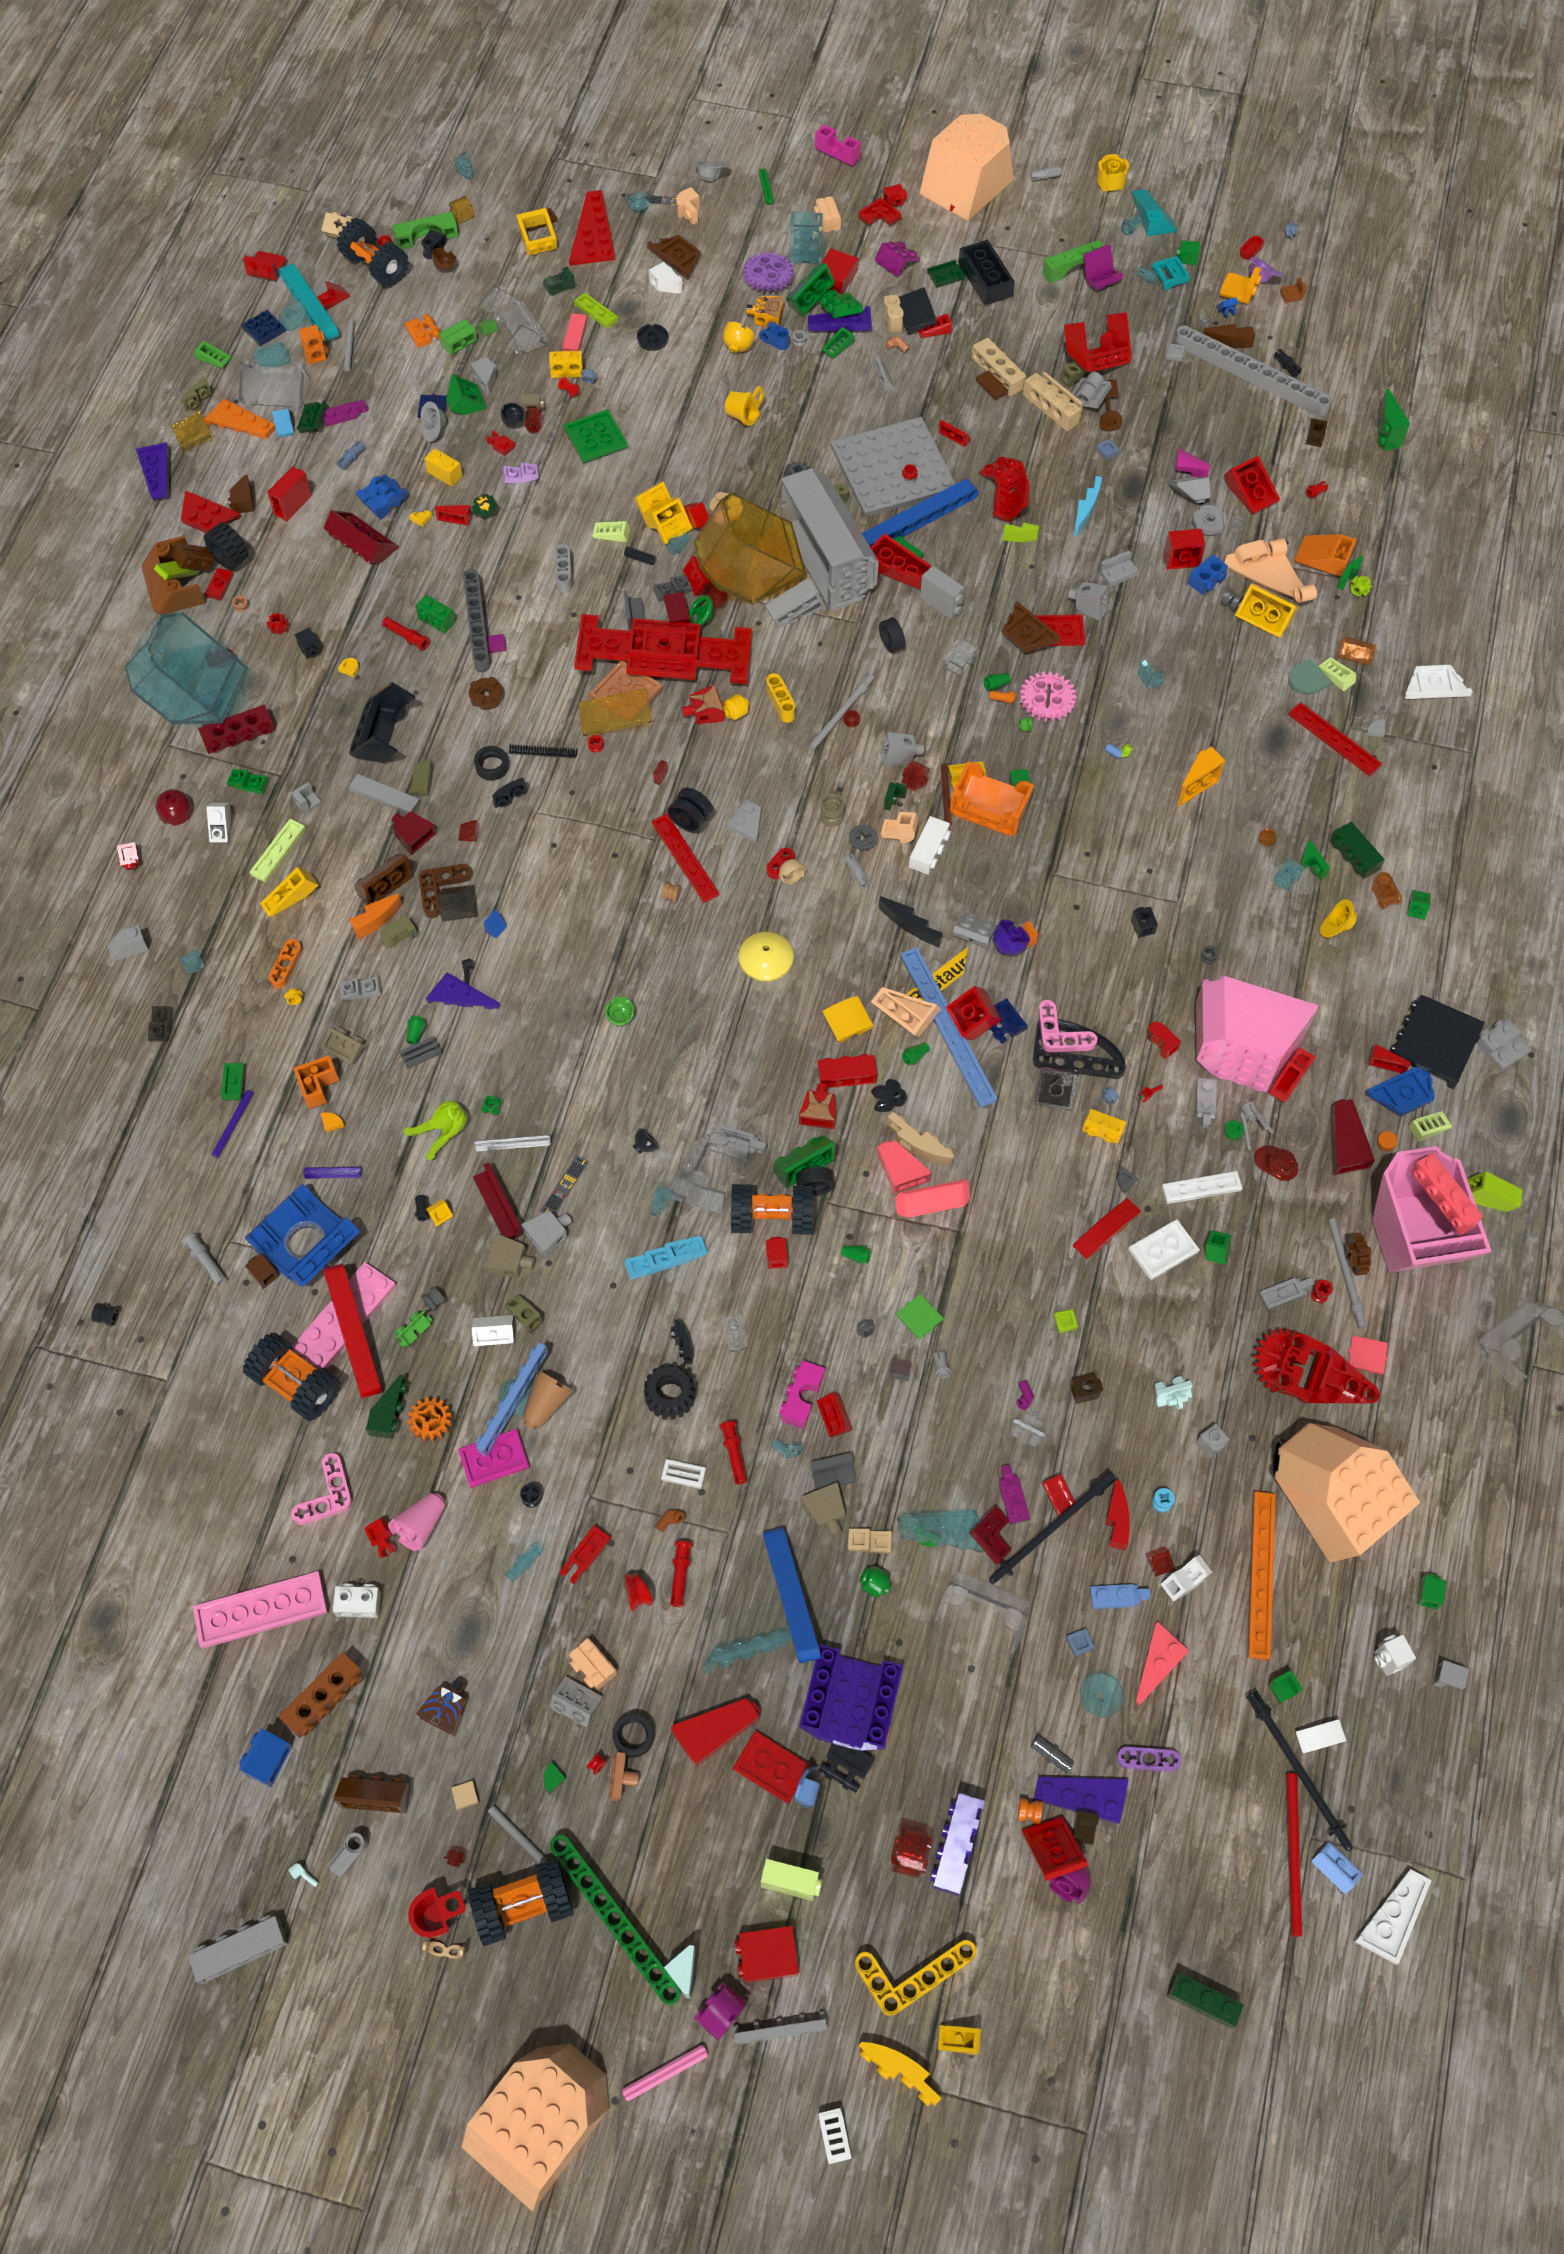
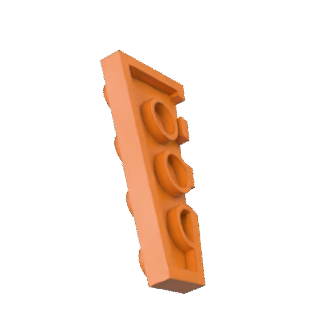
[204,399,276,439]

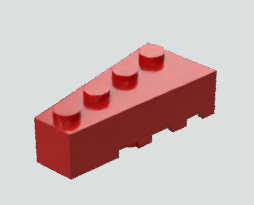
[870,533,932,590]

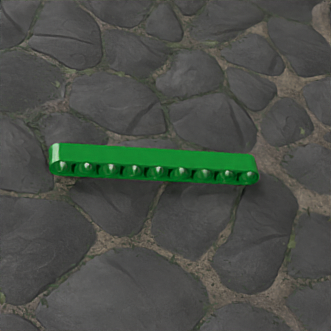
[550,1835,681,2006]

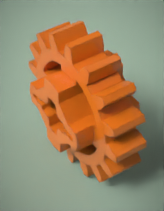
[407,1397,452,1442]

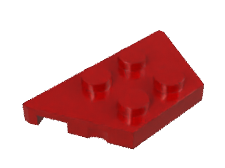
[181,491,241,533]

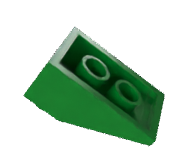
[1377,388,1410,451]

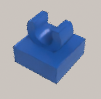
[1217,297,1238,318]

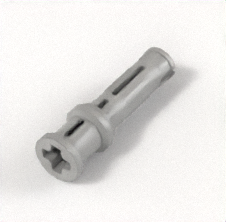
[181,1232,227,1287]

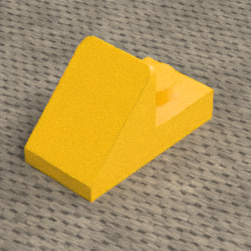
[938,2025,981,2055]

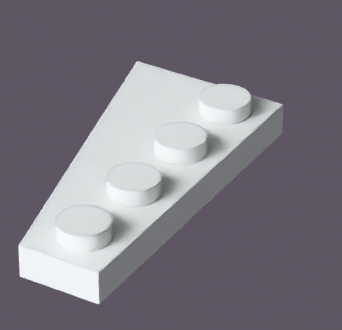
[1354,1869,1432,1965]

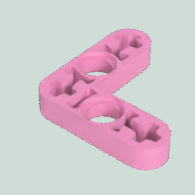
[1038,1000,1097,1052]
[291,1453,352,1525]

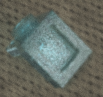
[454,152,473,180]
[1137,661,1165,689]
[651,1187,677,1217]

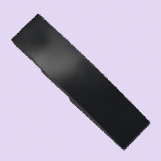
[879,896,943,948]

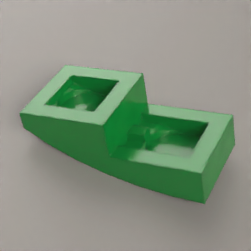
[1337,556,1364,590]

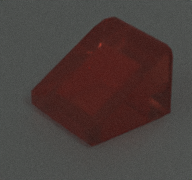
[458,820,479,842]
[1145,1547,1175,1577]

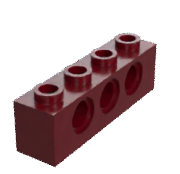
[198,704,275,754]

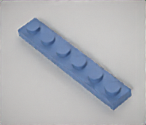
[476,1343,548,1457]

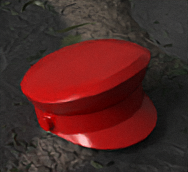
[624,1573,652,1612]

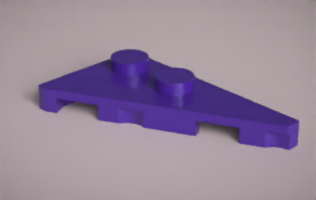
[426,972,500,1009]

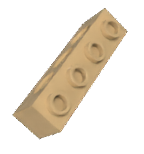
[971,337,1027,396]

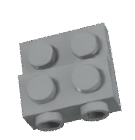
[1476,1019,1532,1071]

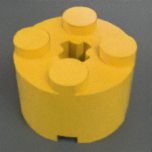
[1096,154,1129,192]

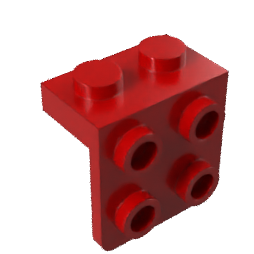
[243,251,286,281]
[993,478,1030,523]

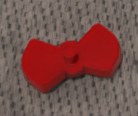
[558,377,580,397]

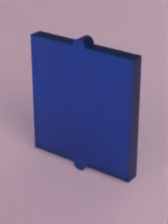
[417,394,447,418]

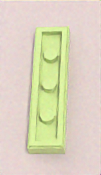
[250,819,306,883]

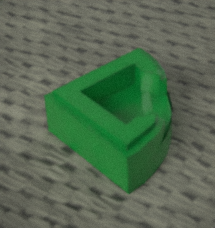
[544,1762,566,1794]

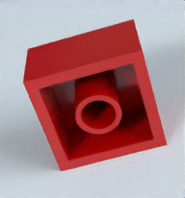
[1163,529,1205,570]
[946,985,1002,1041]

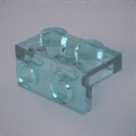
[252,342,290,372]

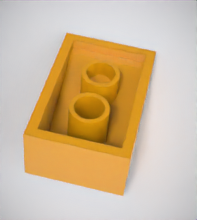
[1177,746,1225,807]

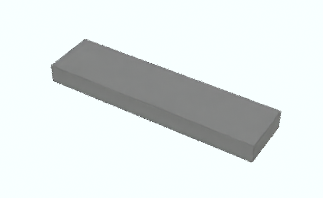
[349,774,420,814]

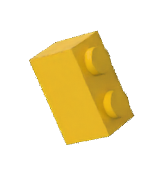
[424,448,463,487]

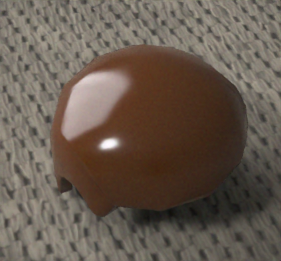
[432,247,456,271]

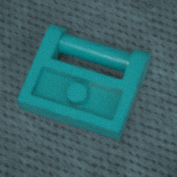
[1151,256,1190,290]

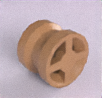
[662,882,681,903]

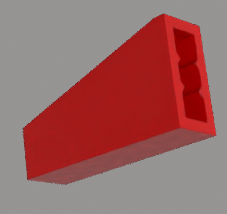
[670,1698,760,1767]

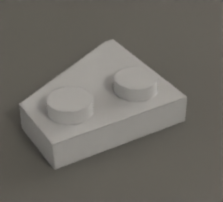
[727,799,761,843]

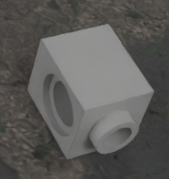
[1196,1424,1230,1458]

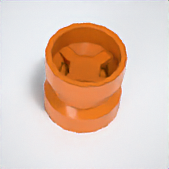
[1017,1798,1043,1824]

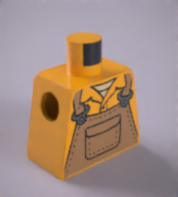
[746,296,783,327]

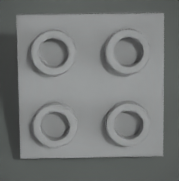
[1070,372,1112,408]
[953,913,997,948]

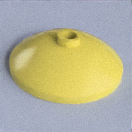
[739,932,794,981]

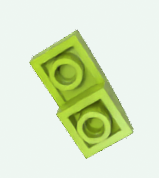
[1002,522,1040,542]

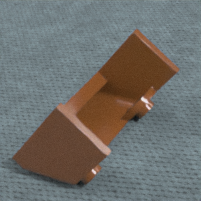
[141,535,205,615]

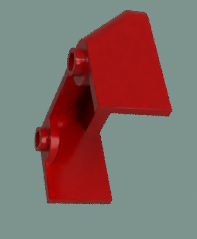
[1064,312,1132,372]

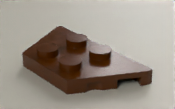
[647,235,701,279]
[1002,601,1061,653]

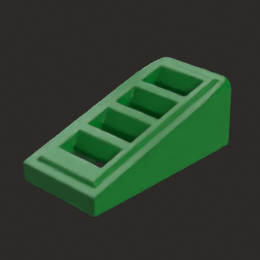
[821,327,855,359]

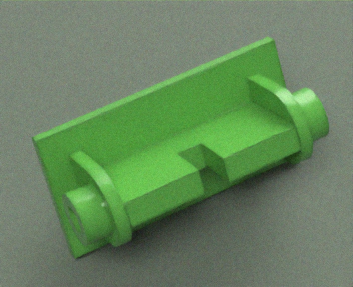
[393,1310,433,1349]

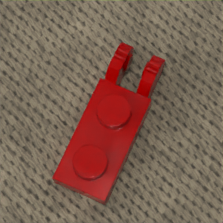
[560,1525,611,1584]

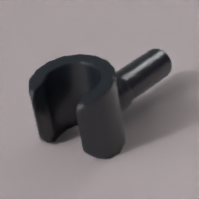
[462,958,474,985]

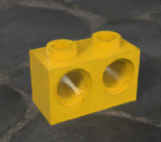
[549,351,583,378]

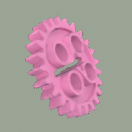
[1020,671,1077,722]

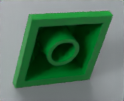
[446,374,487,415]

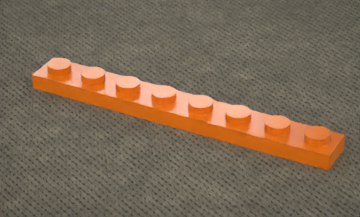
[1248,1491,1276,1661]

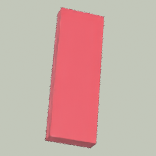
[562,313,587,351]

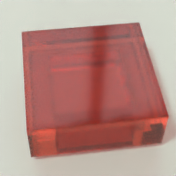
[653,760,668,785]

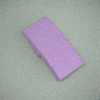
[502,463,539,483]

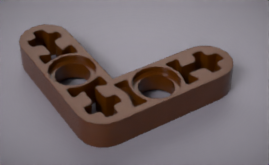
[419,864,472,918]

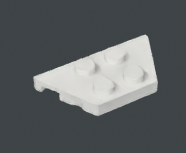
[1404,665,1472,699]

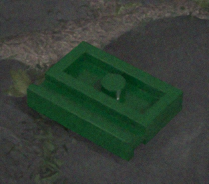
[927,260,965,288]
[297,401,328,433]

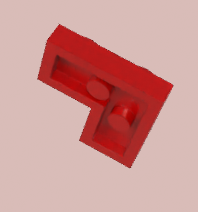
[858,197,902,226]

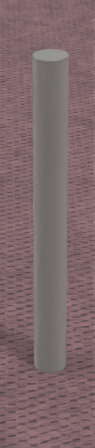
[344,320,354,371]
[488,1806,549,1865]

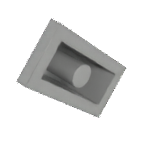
[470,357,497,396]
[108,924,149,961]

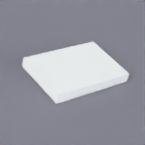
[1128,1219,1200,1280]

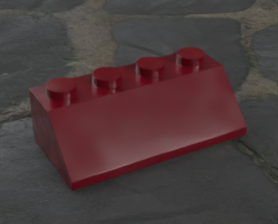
[324,510,399,564]

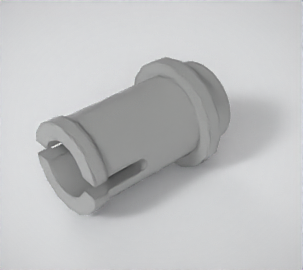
[933,1351,951,1379]

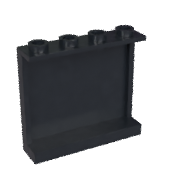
[1390,994,1485,1090]

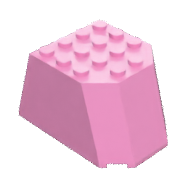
[1196,976,1319,1092]
[1372,1146,1492,1273]

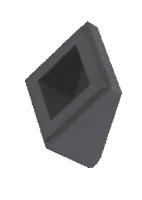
[888,1358,912,1382]

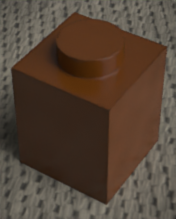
[245,1253,279,1289]

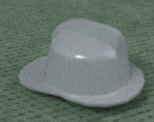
[694,161,730,181]
[421,402,446,442]

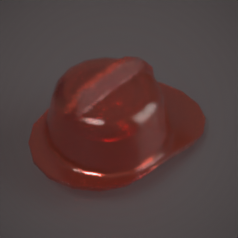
[1254,1145,1299,1181]

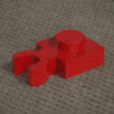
[486,431,516,456]
[364,1517,396,1558]

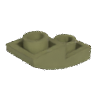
[181,379,211,412]

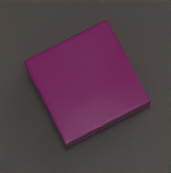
[486,634,506,653]

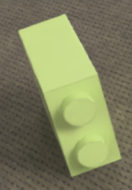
[761,1859,822,1901]

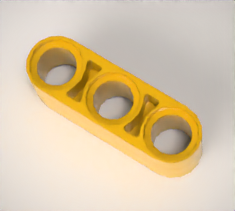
[766,673,795,723]

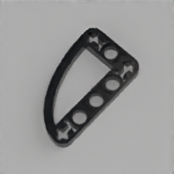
[1033,1019,1126,1079]

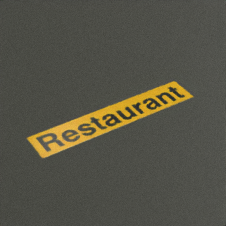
[905,947,968,1000]

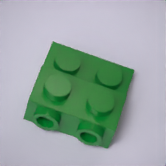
[820,290,863,318]

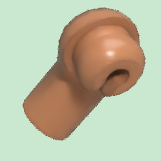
[886,336,910,353]

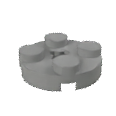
[1192,505,1227,535]

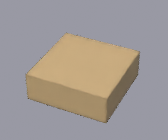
[451,1781,479,1810]

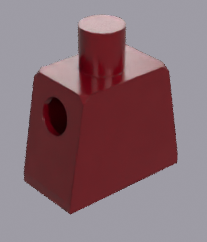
[391,812,436,855]

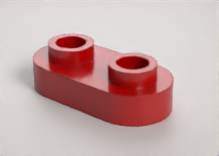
[766,848,795,879]

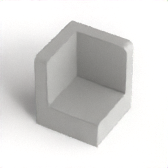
[291,782,321,814]
[1433,1660,1469,1690]

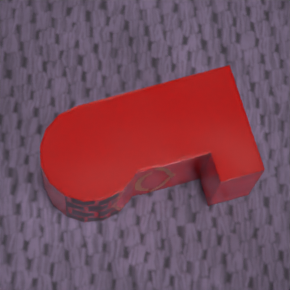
[1147,1021,1181,1060]

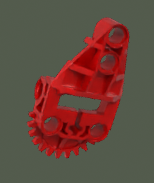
[1253,1328,1380,1404]

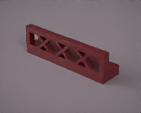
[473,1162,523,1240]

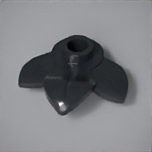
[871,1079,907,1112]

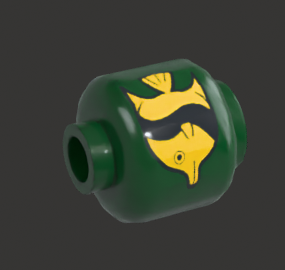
[471,493,497,519]

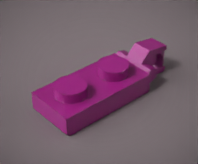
[323,400,368,427]
[999,1465,1030,1525]

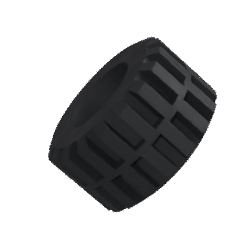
[204,522,249,570]
[644,1364,695,1420]

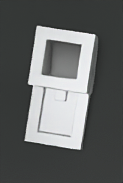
[1161,1555,1212,1602]

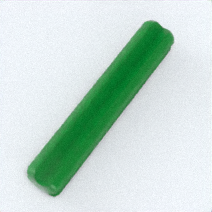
[759,168,774,205]

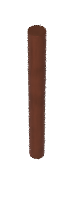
[941,763,952,825]

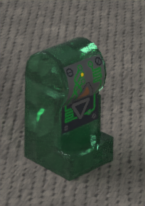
[543,267,575,296]

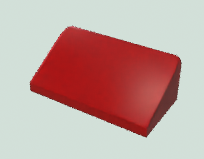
[939,419,971,447]
[817,1392,853,1438]

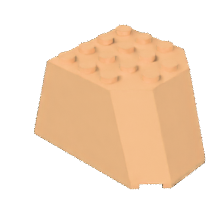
[920,114,1014,221]
[1275,1423,1420,1562]
[462,2043,609,2212]

